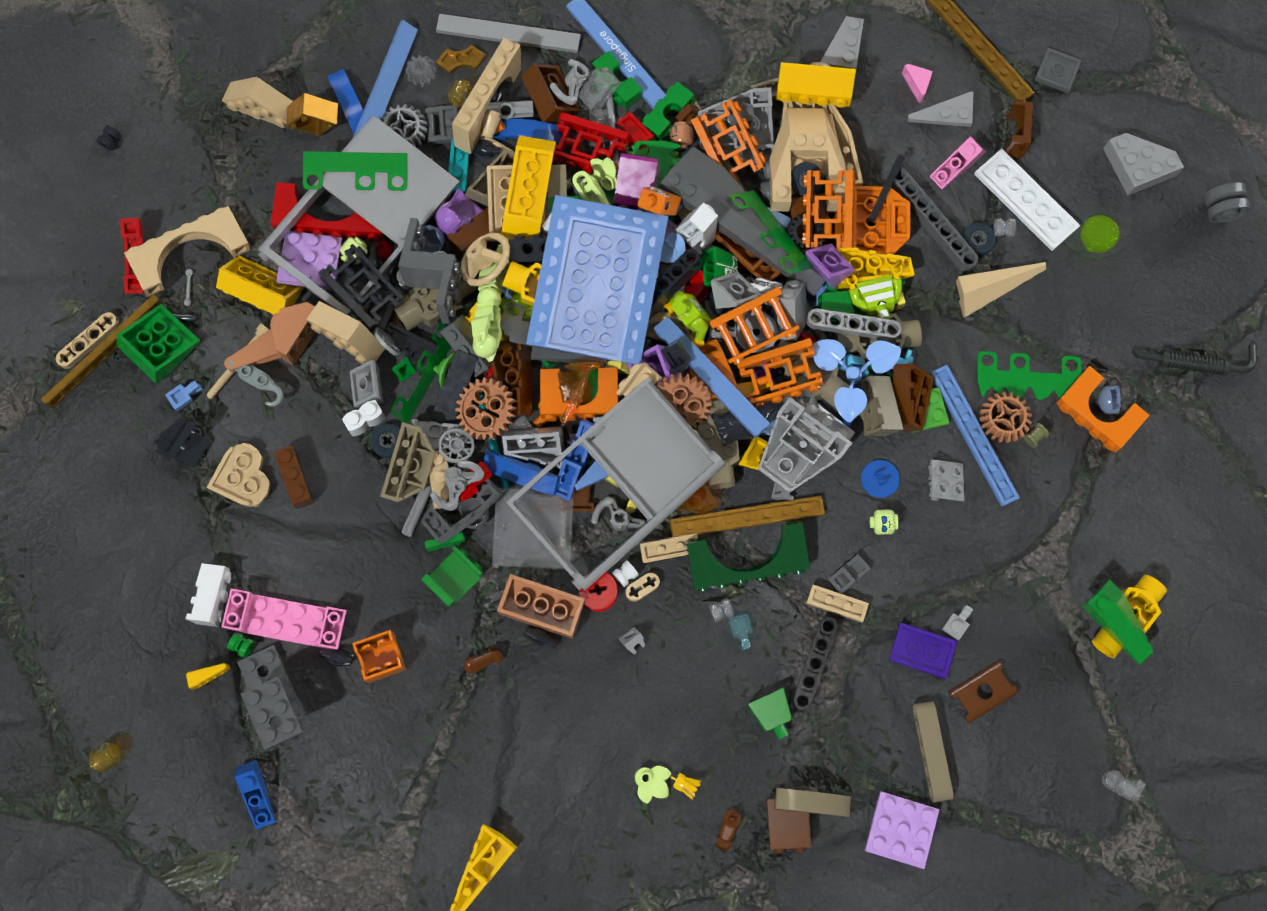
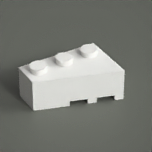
[674,203,718,256]
[186,563,231,627]

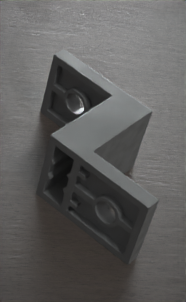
[399,218,463,324]
[237,645,304,750]

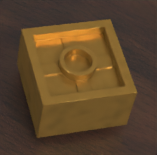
[286,93,338,137]

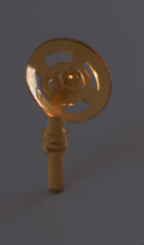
[560,362,603,424]

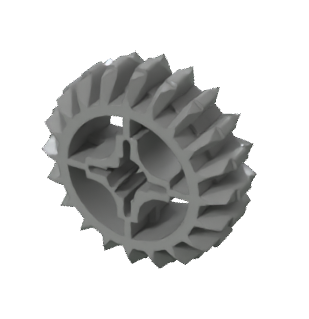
[380,104,428,147]

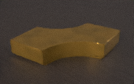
[436,45,487,74]

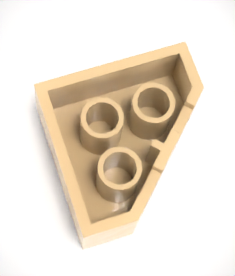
[222,77,293,128]
[306,301,384,364]

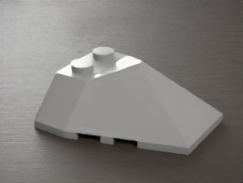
[698,87,774,164]
[758,397,852,493]

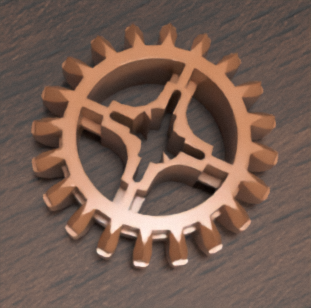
[979,392,1032,443]

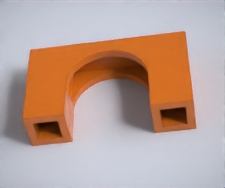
[1056,366,1150,453]
[540,368,618,421]

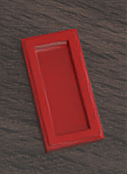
[616,112,654,150]

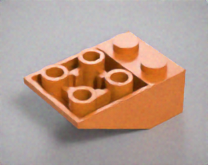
[686,339,739,400]

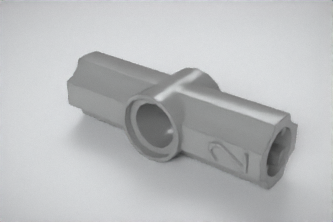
[486,100,534,119]

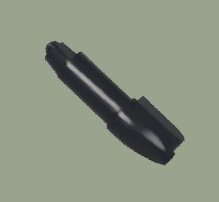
[169,311,198,322]

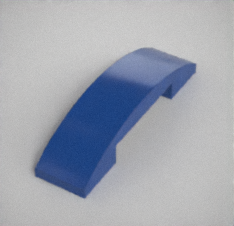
[327,69,363,133]
[493,119,562,145]

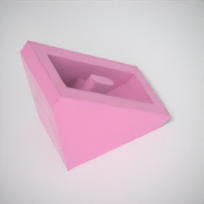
[902,64,933,103]

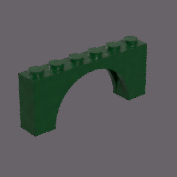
[685,520,810,592]

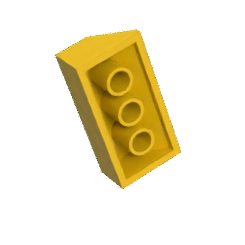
[776,62,856,107]
[216,255,304,315]

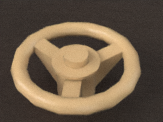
[460,233,510,286]

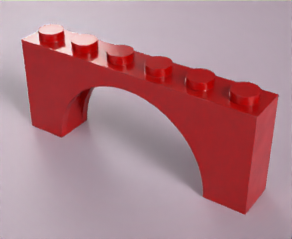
[270,182,385,241]

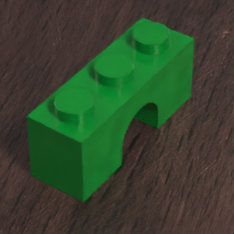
[591,51,643,110]
[642,82,696,141]

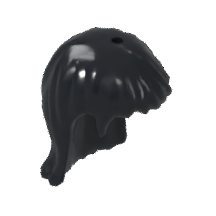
[711,411,754,447]

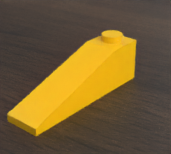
[837,247,915,291]

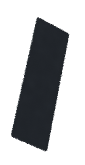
[431,350,478,424]

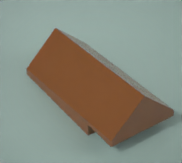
[715,230,783,282]

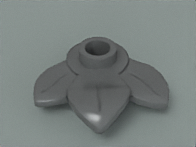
[726,102,760,139]

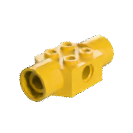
[502,261,541,306]
[1092,575,1167,658]

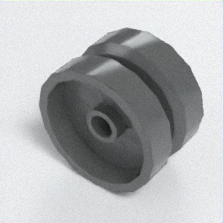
[1203,183,1251,223]

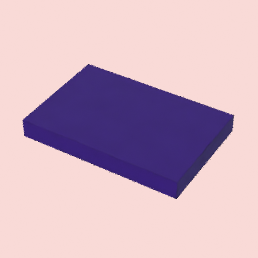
[889,622,957,679]

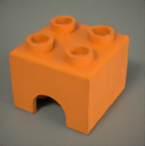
[352,630,406,683]

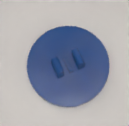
[861,460,900,498]

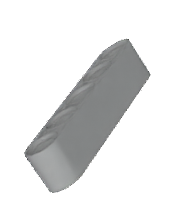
[806,309,902,341]

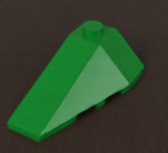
[1081,579,1154,665]

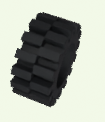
[787,214,823,248]

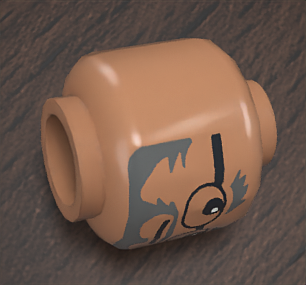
[670,122,694,150]

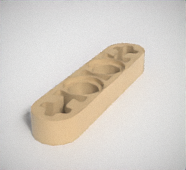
[56,312,119,369]

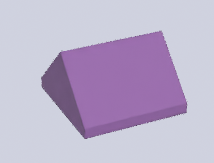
[806,244,855,289]

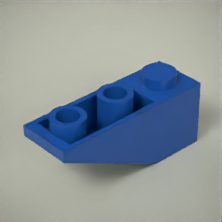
[234,760,275,829]

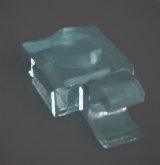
[728,614,753,650]

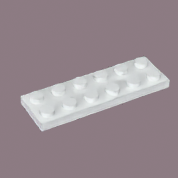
[974,149,1080,251]

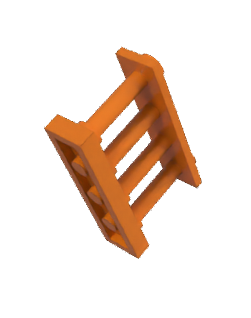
[708,287,800,365]

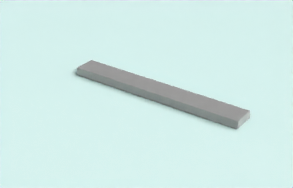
[436,14,581,53]

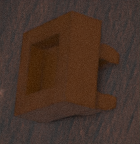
[676,104,700,126]

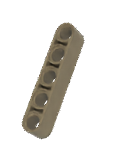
[913,701,953,803]

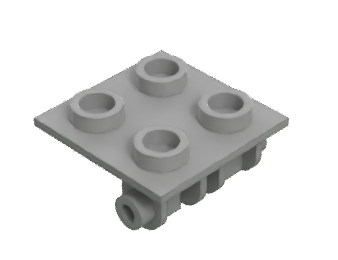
[928,460,964,501]

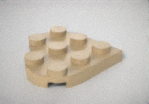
[207,443,271,507]

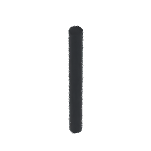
[868,155,905,222]

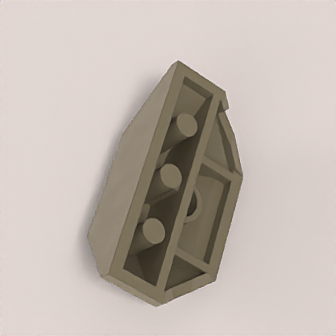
[380,422,436,502]

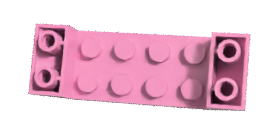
[221,589,347,650]

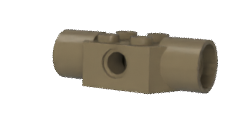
[394,272,478,331]
[834,313,922,360]
[775,340,850,409]
[697,401,740,489]

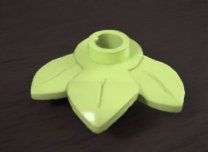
[590,157,617,190]
[635,766,671,804]

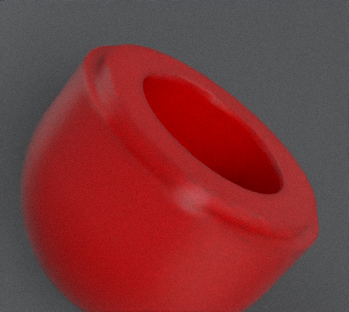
[376,241,393,260]

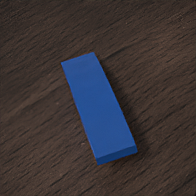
[555,419,594,501]
[484,449,560,496]

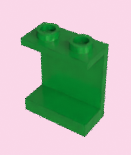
[421,546,484,609]

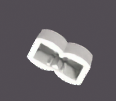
[342,400,386,436]

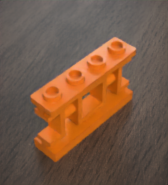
[691,99,767,181]
[803,170,855,248]
[737,338,824,409]

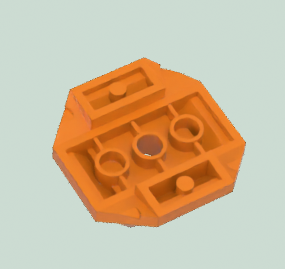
[834,186,910,255]

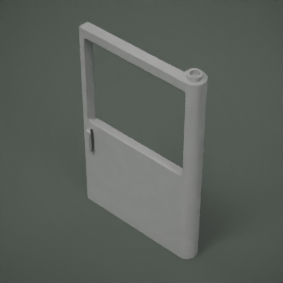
[258,116,459,316]
[506,377,726,591]

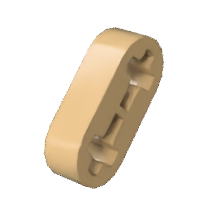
[626,573,660,602]

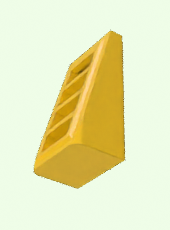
[186,663,231,690]

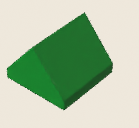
[392,357,417,382]

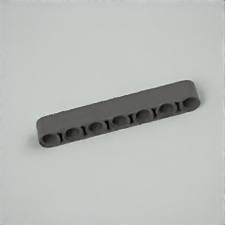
[891,167,978,273]

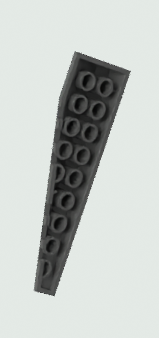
[661,147,825,296]

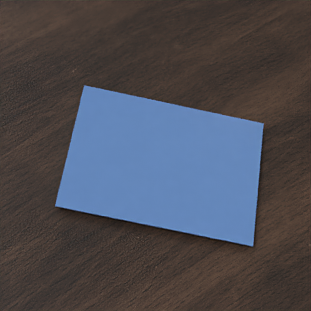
[526,195,668,365]

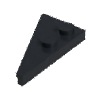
[385,322,439,377]

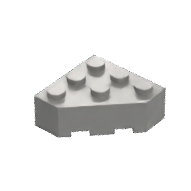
[1103,133,1184,196]

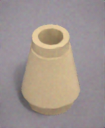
[482,110,501,138]

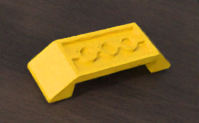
[501,135,556,247]

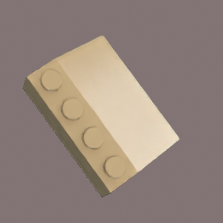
[487,165,546,242]

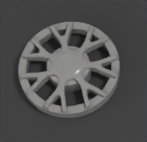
[373,327,402,356]
[438,428,474,463]

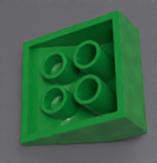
[116,304,200,384]

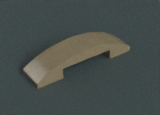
[775,788,851,817]

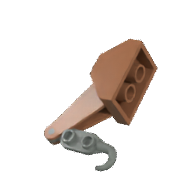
[224,302,315,407]

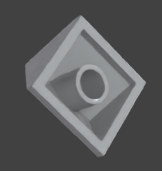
[711,271,761,309]
[350,360,384,407]

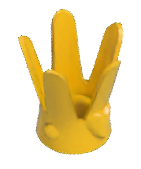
[671,773,702,800]

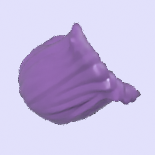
[435,189,483,235]

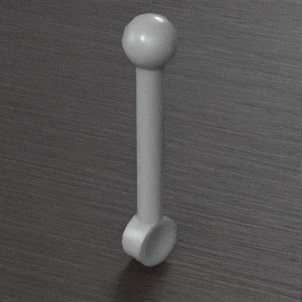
[184,269,194,306]

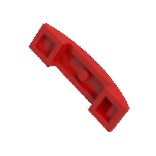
[120,218,144,294]

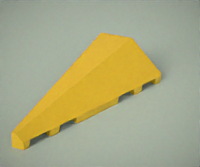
[450,824,518,911]

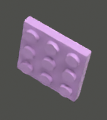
[277,231,342,290]
[864,791,939,869]

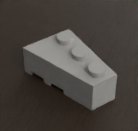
[502,426,567,469]

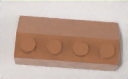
[497,574,585,639]

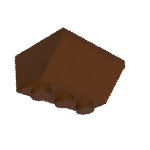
[521,63,581,123]

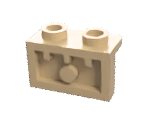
[616,363,662,396]

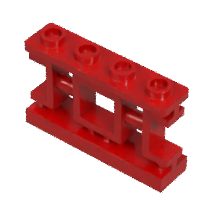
[552,112,631,174]

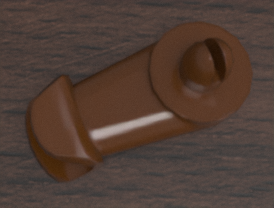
[464,646,503,674]
[715,810,741,851]

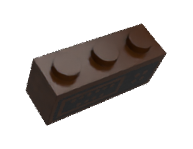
[274,445,315,509]

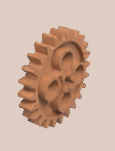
[657,373,712,428]
[455,378,517,440]

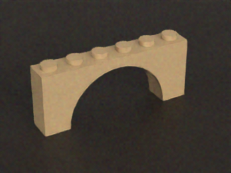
[452,38,521,154]
[124,206,250,297]

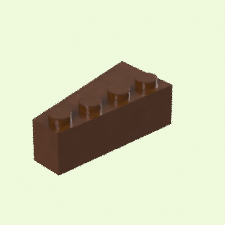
[491,338,532,421]

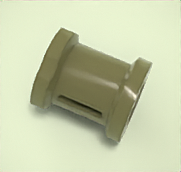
[1023,423,1049,448]

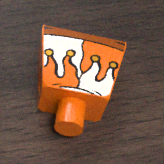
[638,185,682,215]

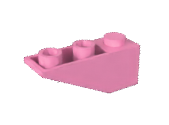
[930,137,986,189]

